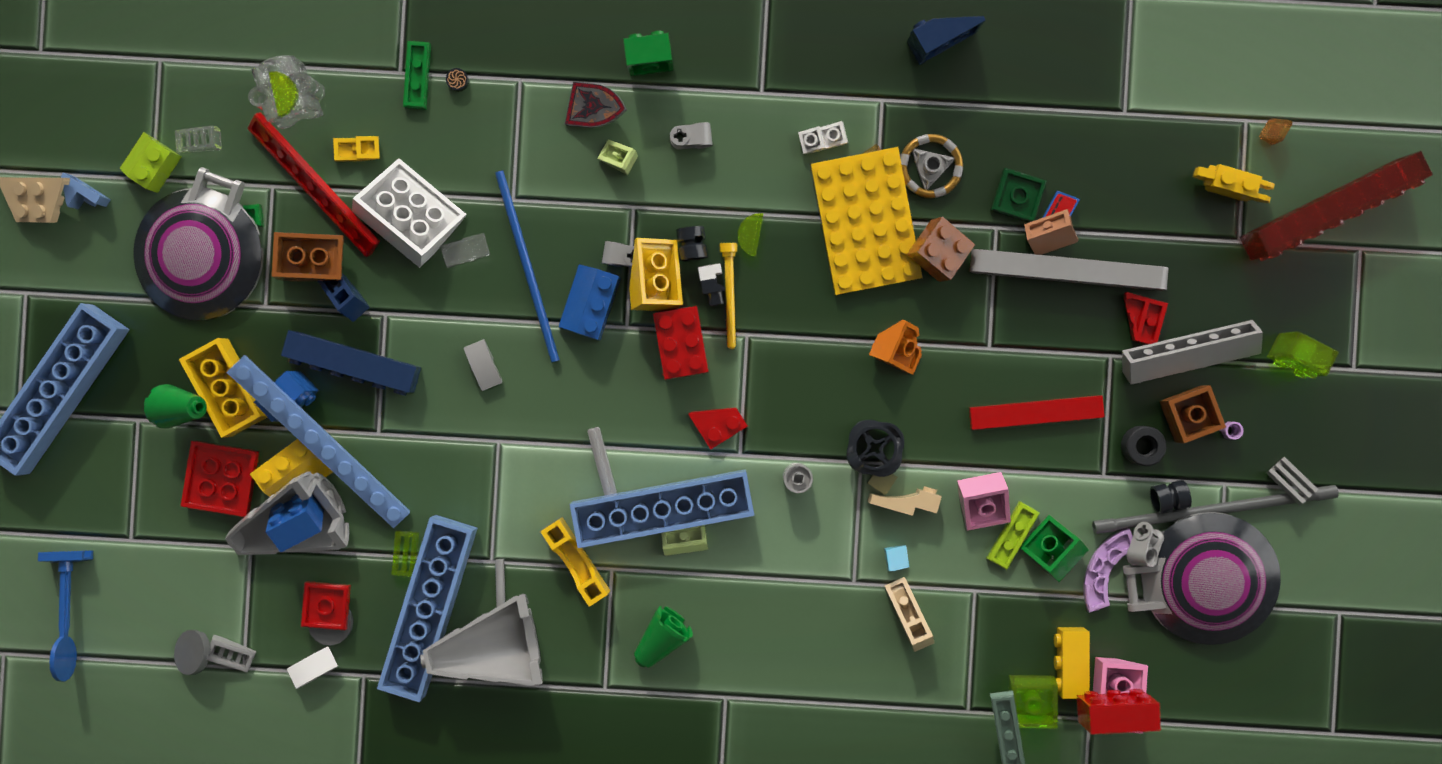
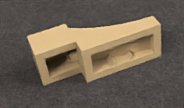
[868,486,942,516]

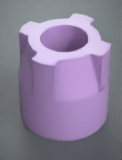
[1219,422,1243,440]

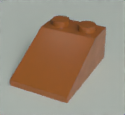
[272,232,344,281]

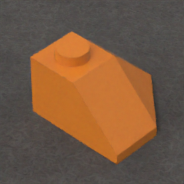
[869,320,922,375]

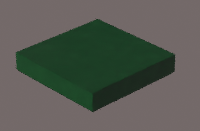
[990,168,1047,223]

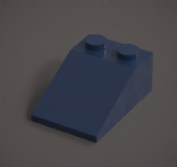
[907,16,985,65]

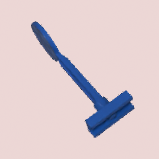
[38,551,93,682]

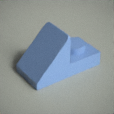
[61,172,111,209]

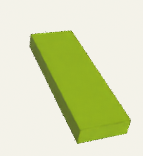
[986,501,1040,570]

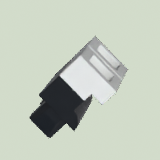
[698,264,725,306]

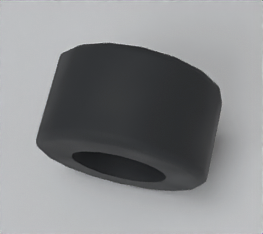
[1121,426,1166,466]

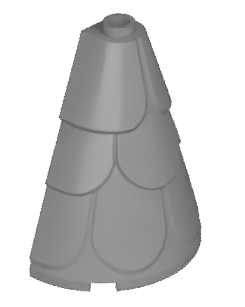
[225,472,349,555]
[420,594,543,686]

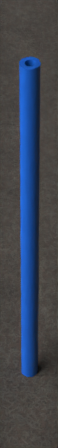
[495,171,560,363]

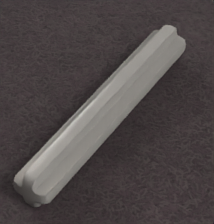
[587,427,617,495]

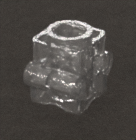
[248,55,325,130]

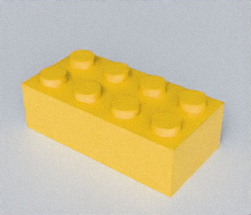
[179,338,267,438]

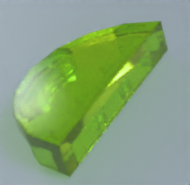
[269,71,298,117]
[738,213,763,258]

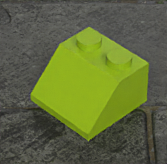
[120,132,182,193]

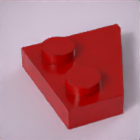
[1123,292,1168,345]
[688,407,748,449]

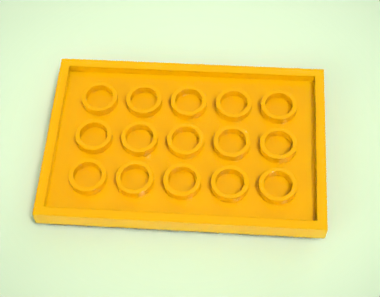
[810,147,922,295]

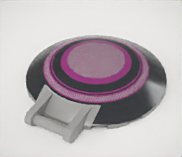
[133,167,263,320]
[1123,512,1281,645]

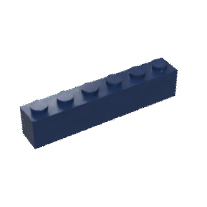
[281,330,422,396]

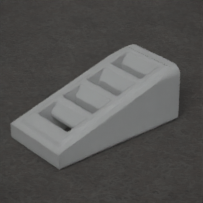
[206,635,256,673]

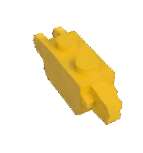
[1193,164,1275,203]

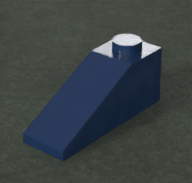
[318,273,370,322]

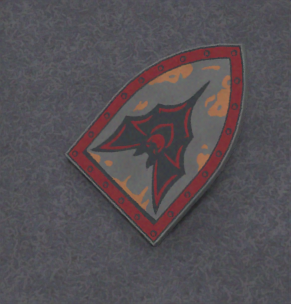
[564,82,627,128]

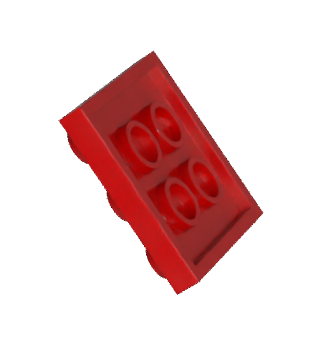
[181,441,260,517]

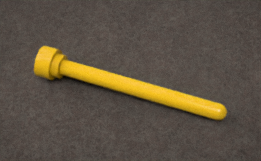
[720,243,738,349]

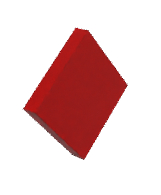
[301,581,351,630]

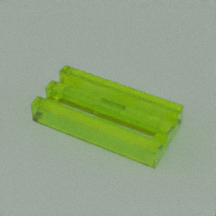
[391,530,419,577]

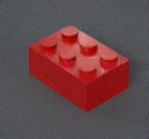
[653,306,709,380]
[1077,689,1161,734]

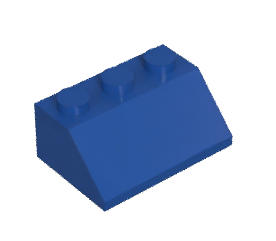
[559,264,621,341]

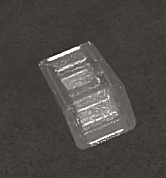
[175,125,222,153]

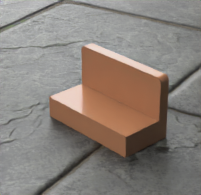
[1024,209,1078,255]

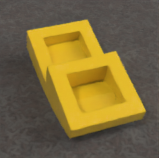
[333,136,380,162]

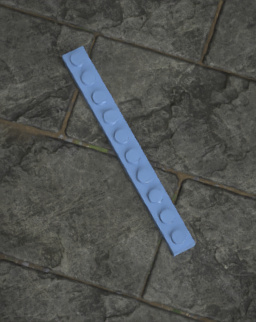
[227,355,410,528]

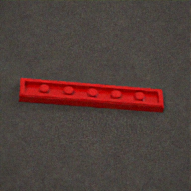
[969,395,1105,430]

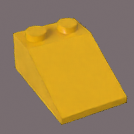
[629,238,683,311]

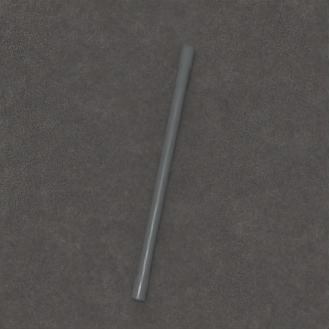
[1092,485,1339,534]

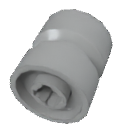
[783,462,813,493]

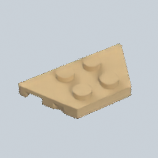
[0,177,70,223]

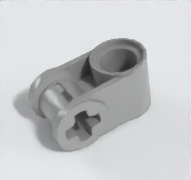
[670,122,713,150]
[602,241,634,267]
[1127,522,1164,567]

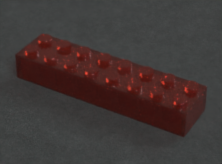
[1239,151,1433,261]

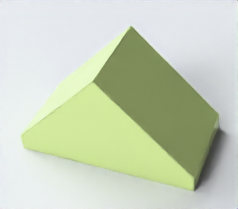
[597,139,638,175]

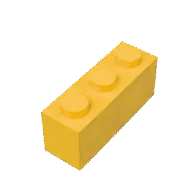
[1054,627,1090,699]

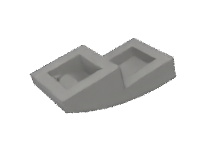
[464,339,503,391]

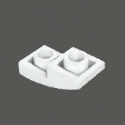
[798,121,849,154]
[287,647,338,689]

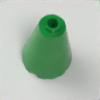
[144,384,207,429]
[634,606,693,668]

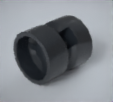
[676,226,708,261]
[1150,480,1192,514]

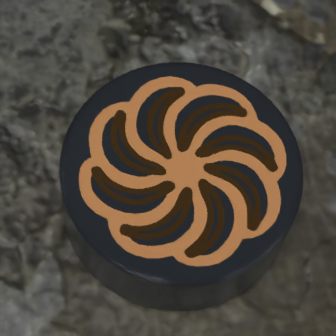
[446,68,469,92]

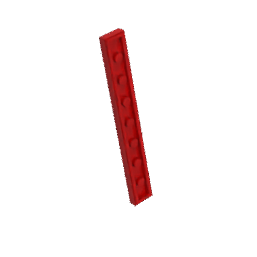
[247,112,380,257]

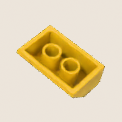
[250,439,333,497]

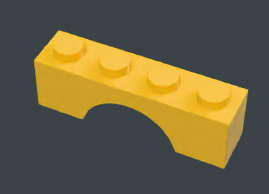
[540,517,610,607]

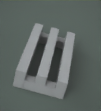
[1266,457,1319,506]

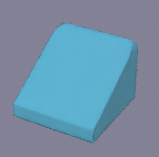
[884,545,909,572]

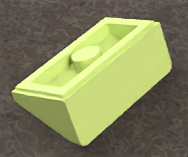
[661,525,708,555]

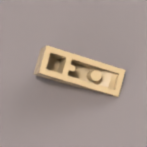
[885,577,934,652]

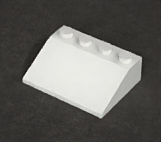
[352,159,466,268]

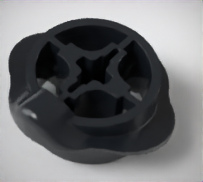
[846,420,905,477]

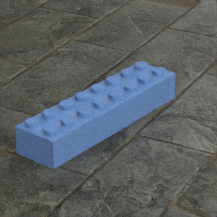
[0,303,129,476]
[570,469,754,548]
[377,515,478,702]

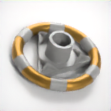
[900,134,963,198]

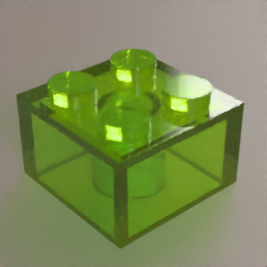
[1267,331,1339,379]
[1009,675,1058,729]

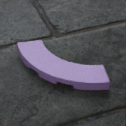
[1083,528,1133,613]

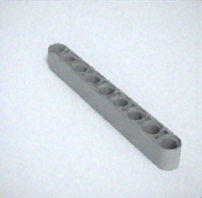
[970,249,1169,291]

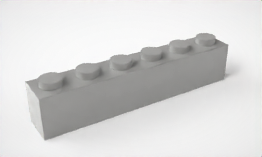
[1122,320,1263,384]

